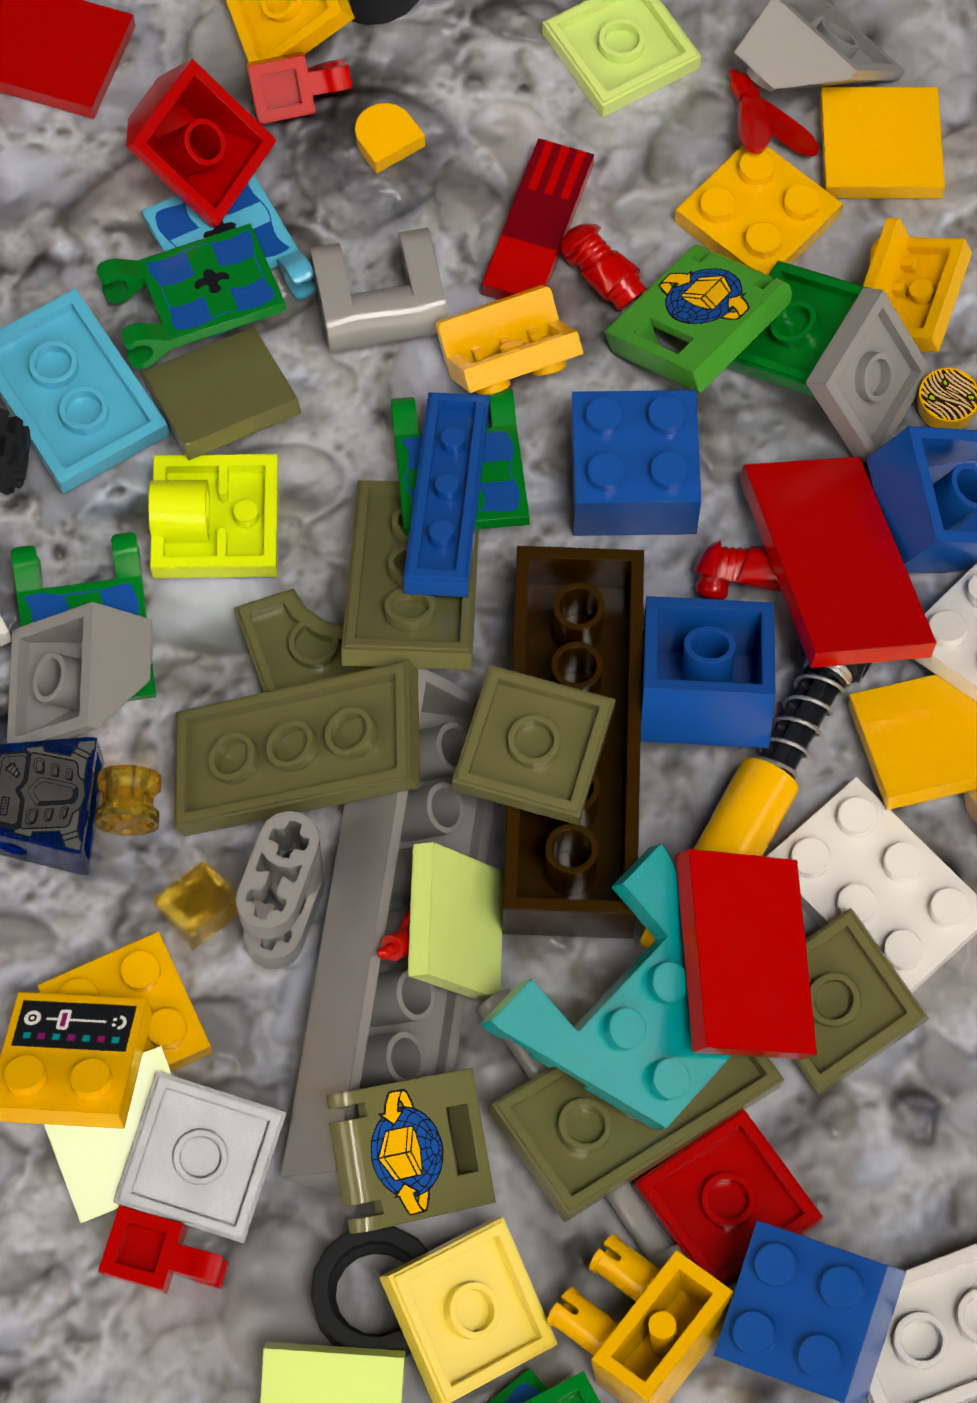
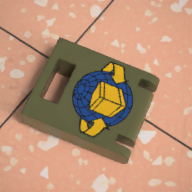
[326,1068,496,1234]

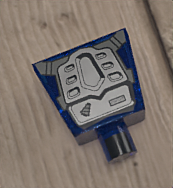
[0,737,105,875]

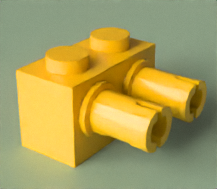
[547,1233,733,1403]

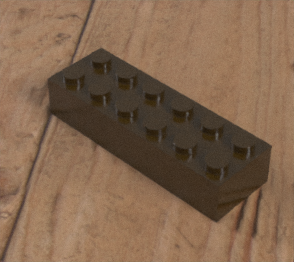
[503,546,644,939]

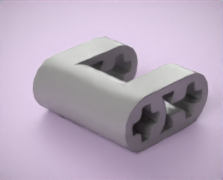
[309,227,448,353]
[236,811,325,969]

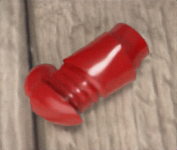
[560,223,647,311]
[693,540,782,600]

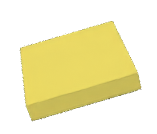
[379,1217,558,1403]

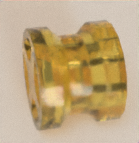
[95,765,162,836]

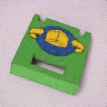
[605,244,792,394]

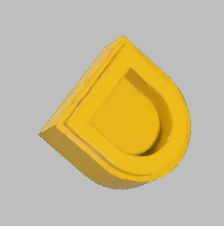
[355,103,425,174]

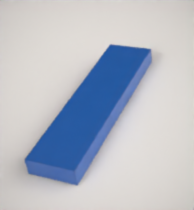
[403,392,490,597]

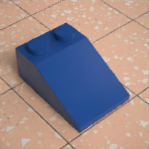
[866,426,977,573]

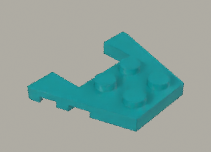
[480,844,732,1130]

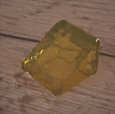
[152,861,239,951]

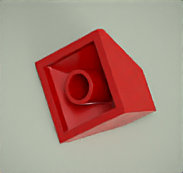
[126,58,277,228]

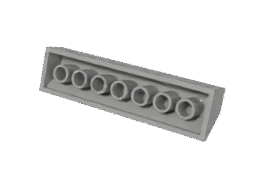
[281,668,495,1197]

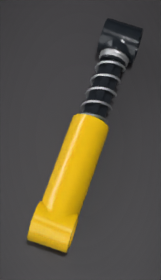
[640,650,872,949]

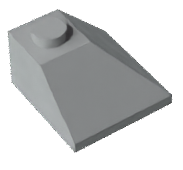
[734,0,906,91]
[6,602,153,752]

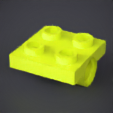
[148,454,279,578]

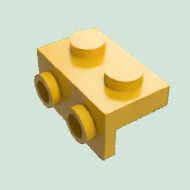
[863,218,972,352]
[436,285,583,395]

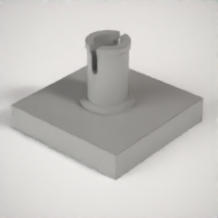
[806,288,932,463]

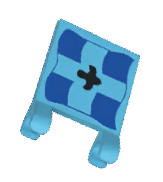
[141,174,316,338]

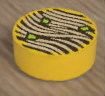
[916,368,977,429]

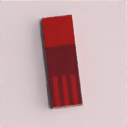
[482,138,594,299]

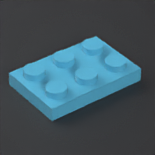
[0,288,170,495]

